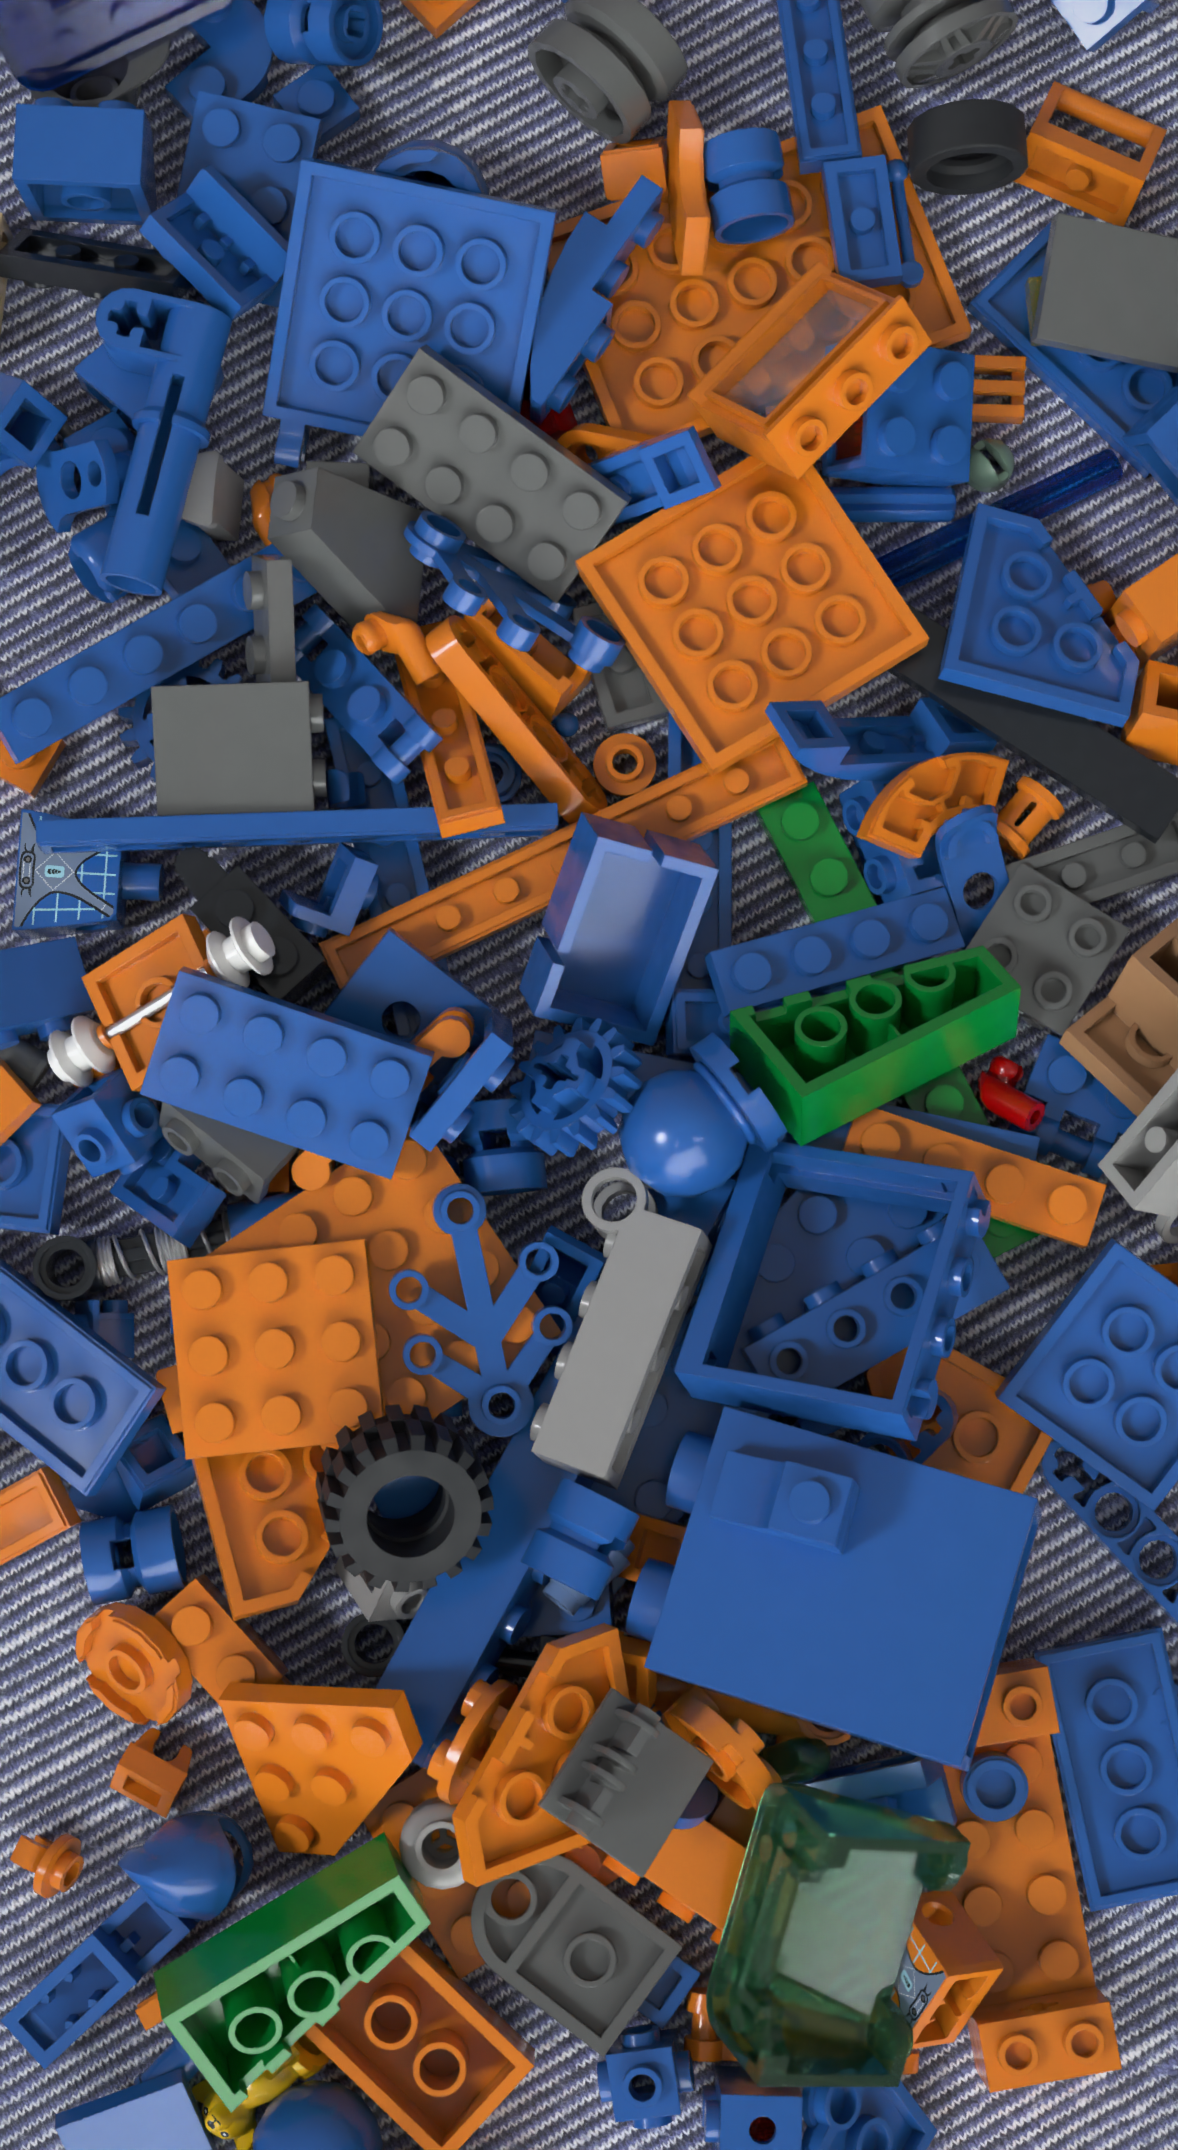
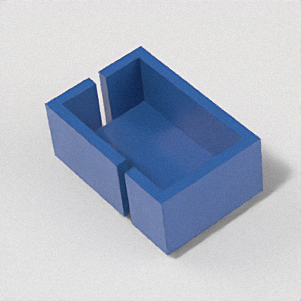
[519,812,719,1046]

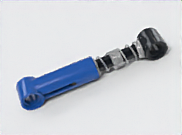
[33,1189,304,1301]

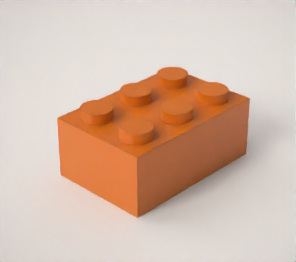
[304,1937,535,2150]

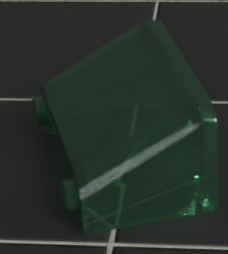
[706,1783,971,2087]

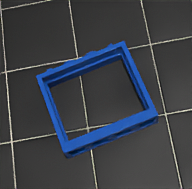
[674,1142,991,1441]

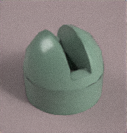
[967,438,1015,493]

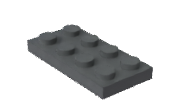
[353,345,632,603]

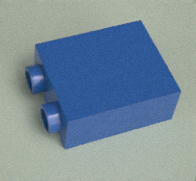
[626,1406,1042,1772]

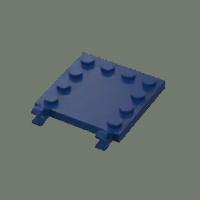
[262,157,558,468]

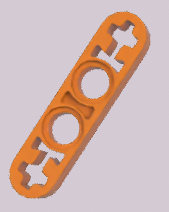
[425,615,608,824]

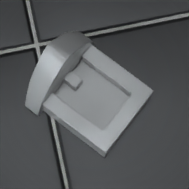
[181,450,244,541]

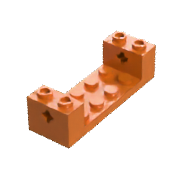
[933,1657,1122,2093]

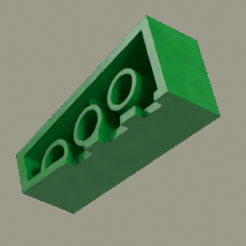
[730,945,1021,1146]

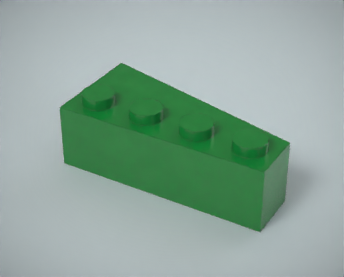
[153,1832,431,2113]

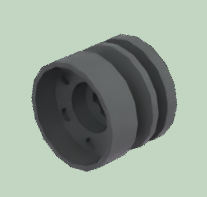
[859,0,1019,88]

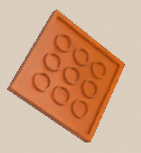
[575,456,929,777]
[206,1123,561,1451]

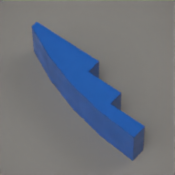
[0,1857,243,2070]

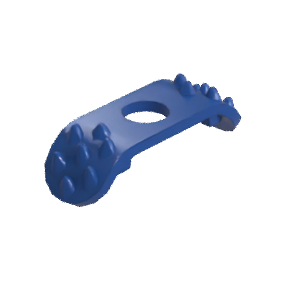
[935,804,1009,950]

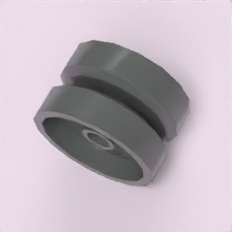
[528,0,688,144]

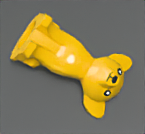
[192,2034,330,2150]

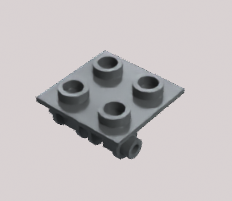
[965,862,1131,1036]
[538,1688,714,1878]

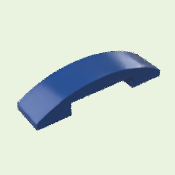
[588,426,722,525]
[765,697,997,781]

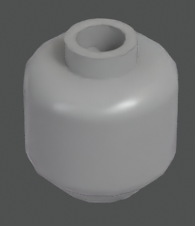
[399,1797,466,1890]

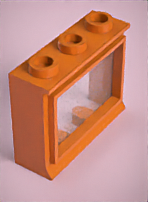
[686,261,933,480]

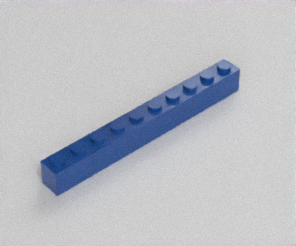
[375,1178,737,1769]

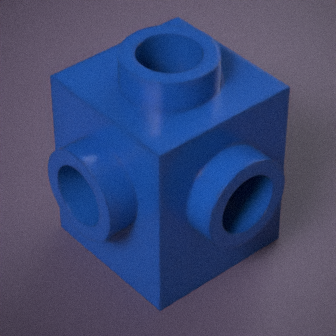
[51,1068,163,1178]
[597,2024,695,2129]

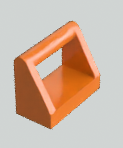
[1014,81,1167,227]

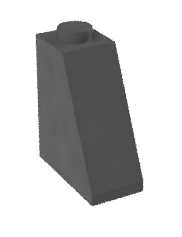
[268,467,424,629]

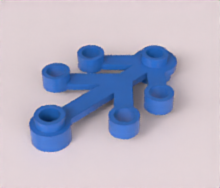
[404,511,626,673]
[389,1183,573,1437]

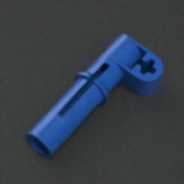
[95,288,232,596]

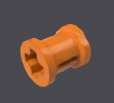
[997,776,1065,860]

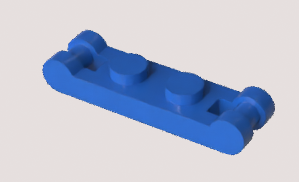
[294,603,443,785]

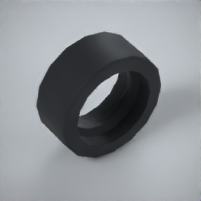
[907,99,1028,195]

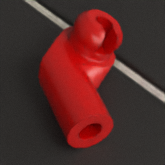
[978,1055,1045,1132]

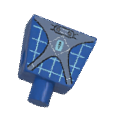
[12,809,164,939]

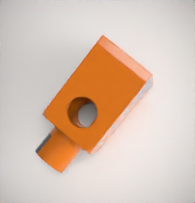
[863,1877,1004,2051]

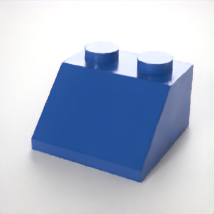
[12,97,157,225]

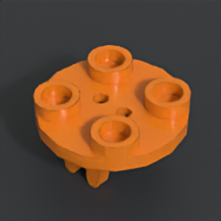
[427,1679,519,1805]

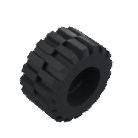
[316,1404,494,1592]

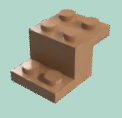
[1059,918,1178,1117]

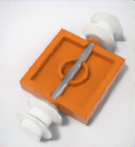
[47,914,275,1092]

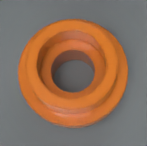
[593,733,656,797]

